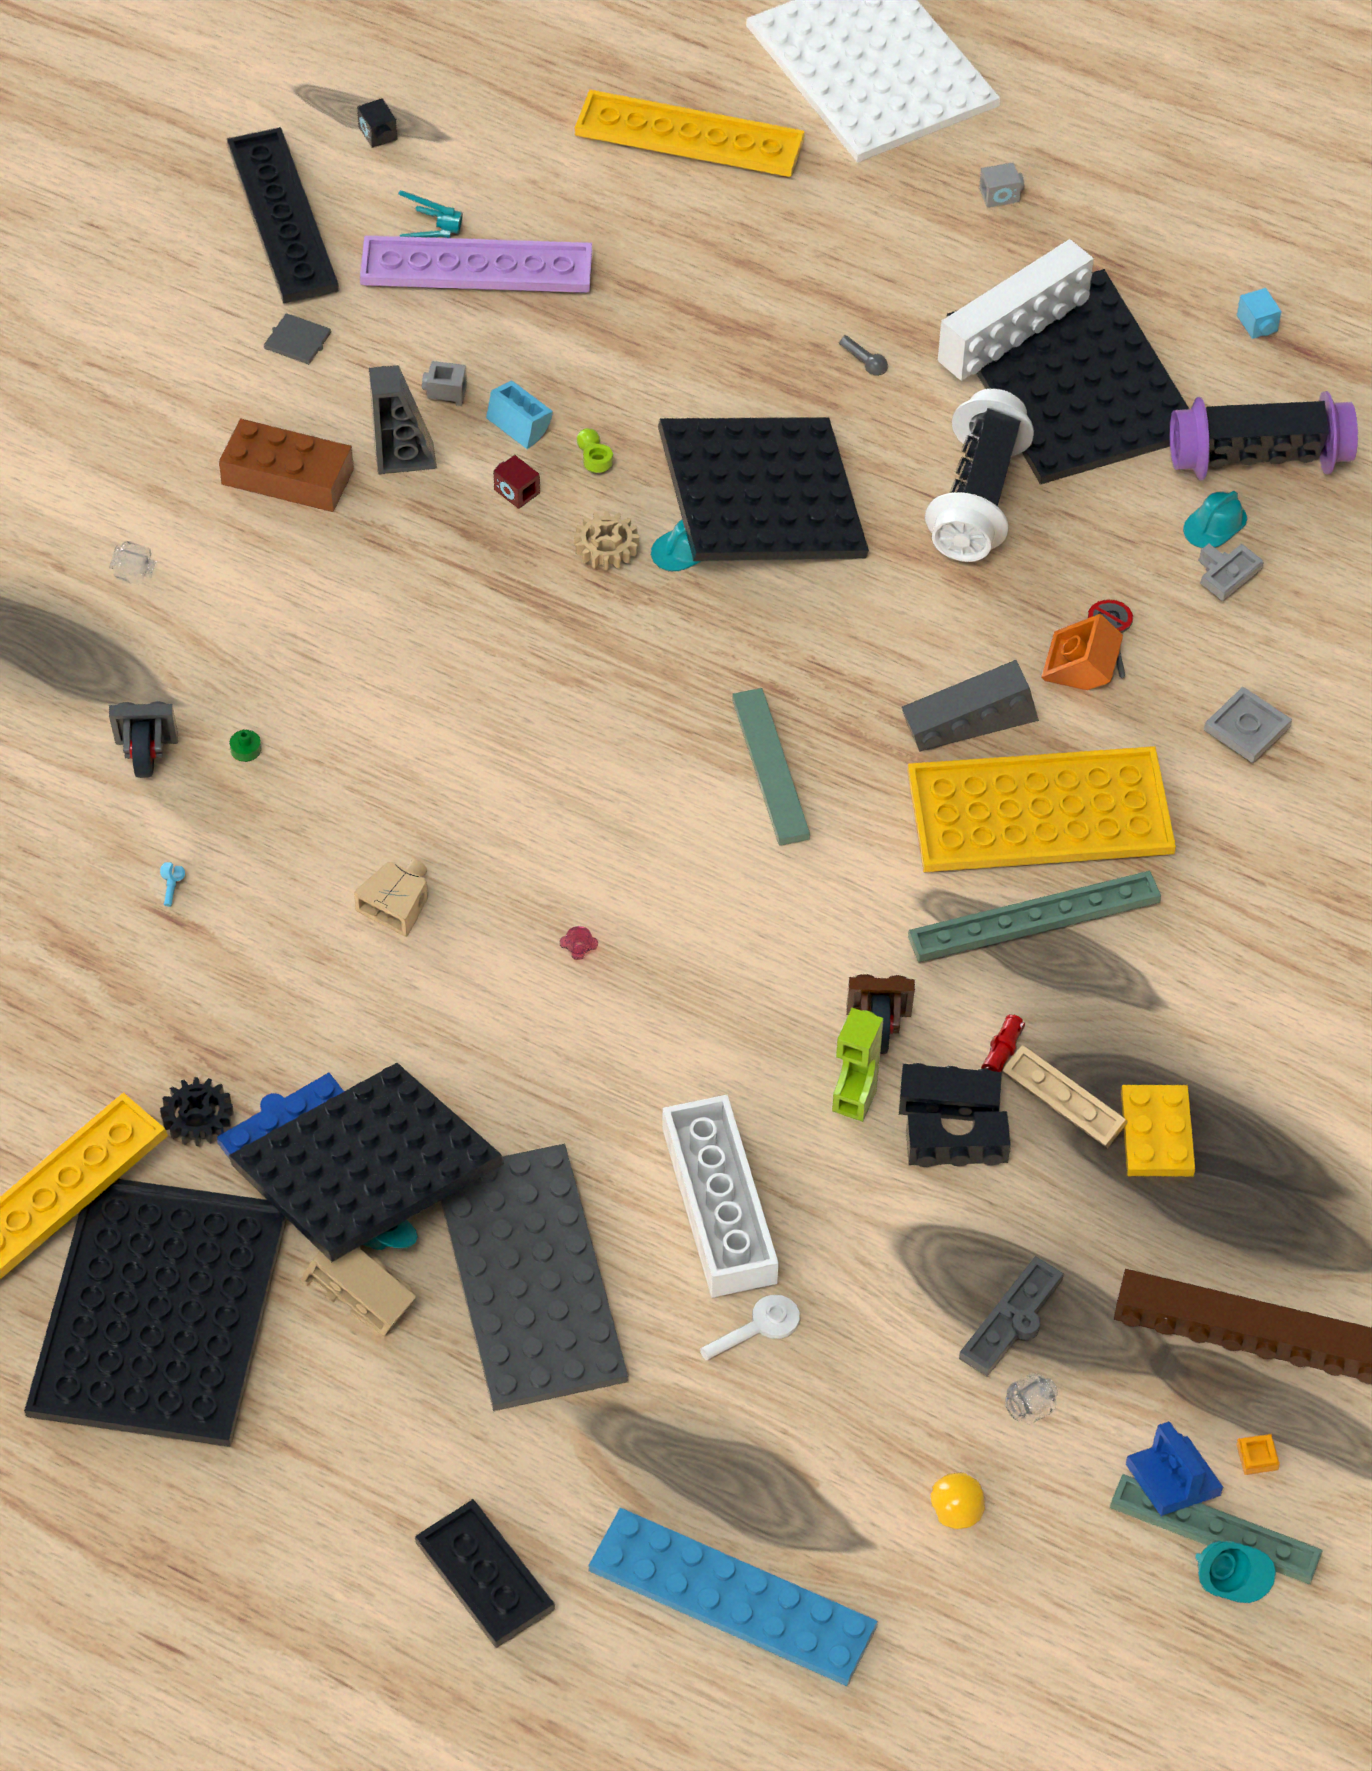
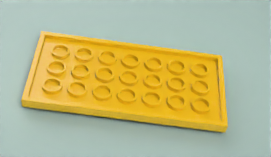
[907,746,1176,872]

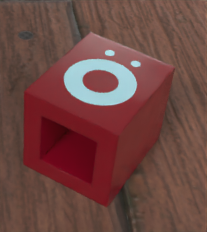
[493,455,540,509]

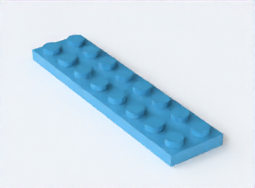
[589,1507,878,1686]

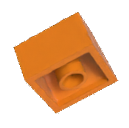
[1041,613,1123,690]

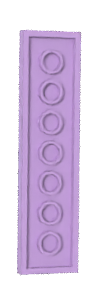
[360,236,592,293]

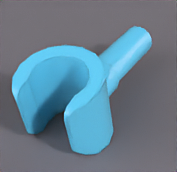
[160,862,185,907]

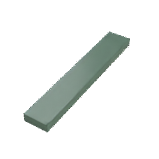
[732,688,810,846]
[1110,1474,1323,1585]

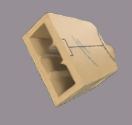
[354,859,428,937]

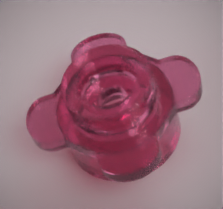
[560,926,598,960]

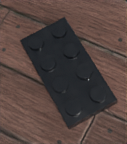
[415,1499,555,1648]

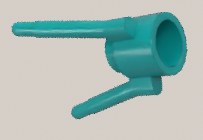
[398,190,463,238]

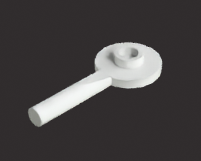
[700,1295,800,1360]

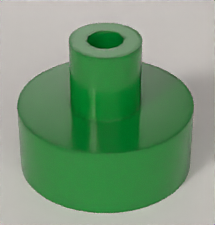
[229,729,261,762]

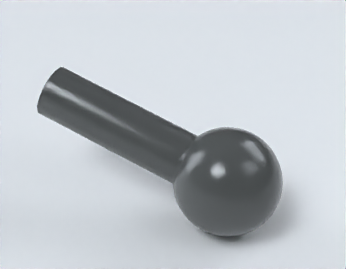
[839,335,888,376]

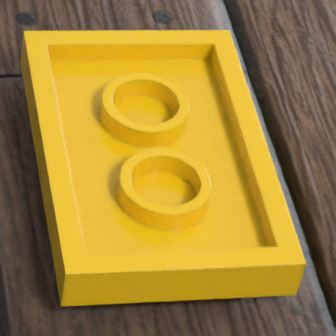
[1121,1085,1195,1176]

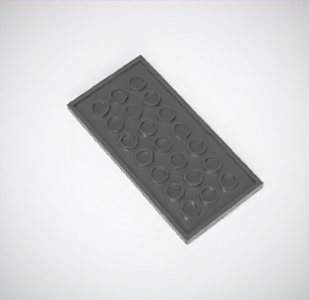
[441,1144,628,1411]

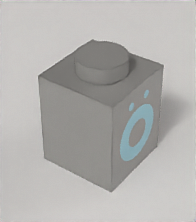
[979,163,1024,208]

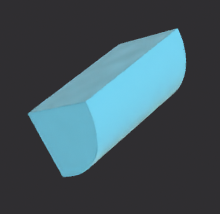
[486,380,553,449]

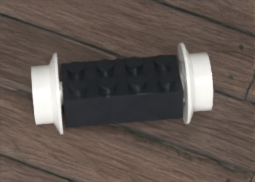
[925,389,1034,562]

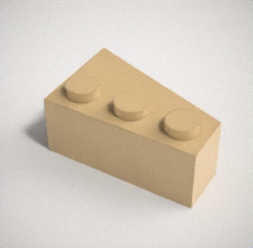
[300,1246,417,1336]

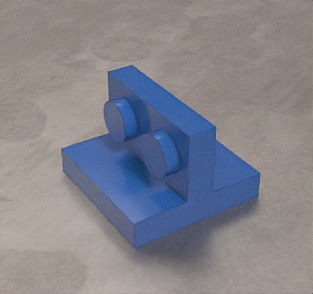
[1126,1421,1223,1516]

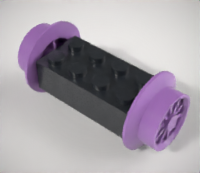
[1170,391,1358,481]

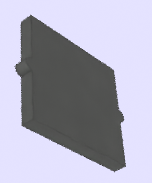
[264,313,331,365]

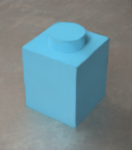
[1237,288,1282,339]

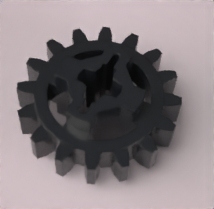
[160,1077,234,1146]

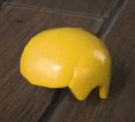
[931,1472,985,1529]

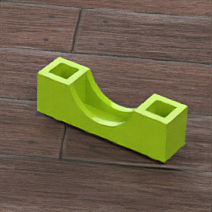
[832,1008,883,1122]

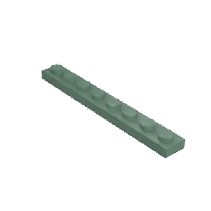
[908,871,1161,963]

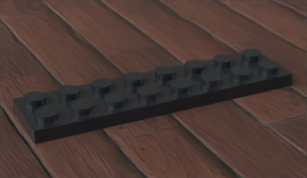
[227,127,339,304]

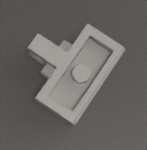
[1198,544,1264,601]

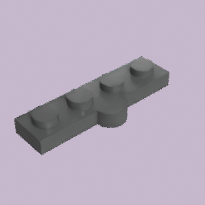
[959,1256,1064,1377]

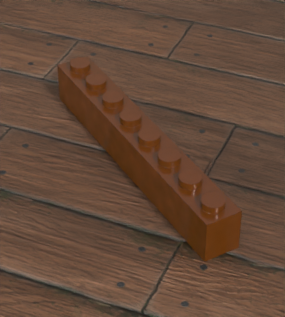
[1114,1268,1372,1384]

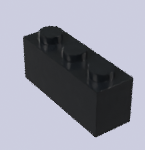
[898,1063,1002,1121]

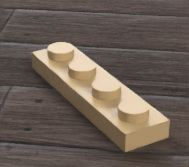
[1002,1045,1128,1149]

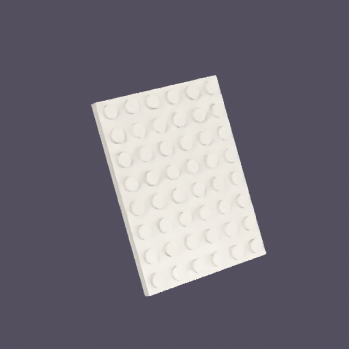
[746,0,1000,163]

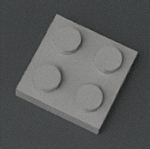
[1204,687,1292,763]

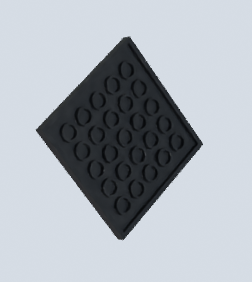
[658,417,869,561]
[229,1063,504,1262]

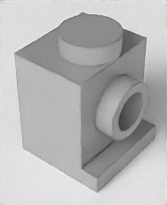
[422,361,467,406]

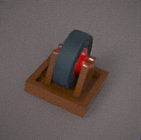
[846,974,915,1054]

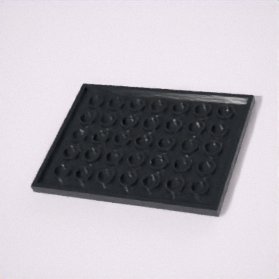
[947,269,1189,485]
[24,1179,287,1447]

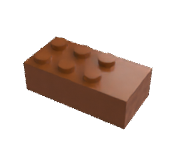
[219,418,354,512]

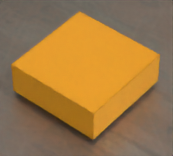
[1236,1434,1280,1475]

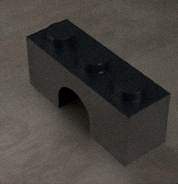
[906,1111,1011,1167]

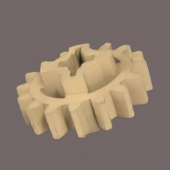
[574,511,639,570]

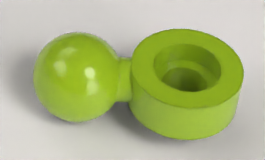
[577,428,613,473]

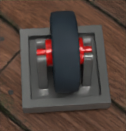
[109,701,178,778]

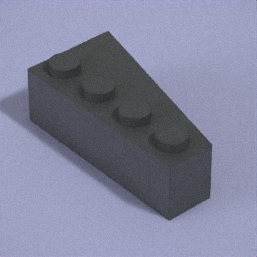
[369,365,437,475]
[901,660,1039,752]

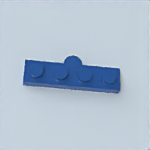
[217,1073,344,1159]

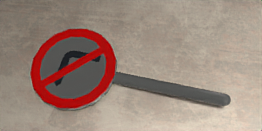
[1088,599,1133,678]

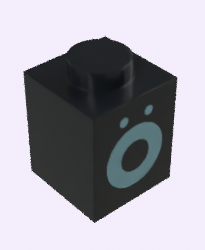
[357,98,397,148]

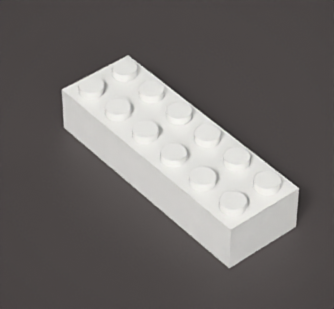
[938,239,1094,381]
[662,1094,779,1298]

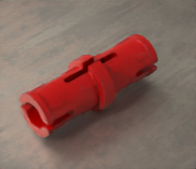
[981,1014,1025,1072]

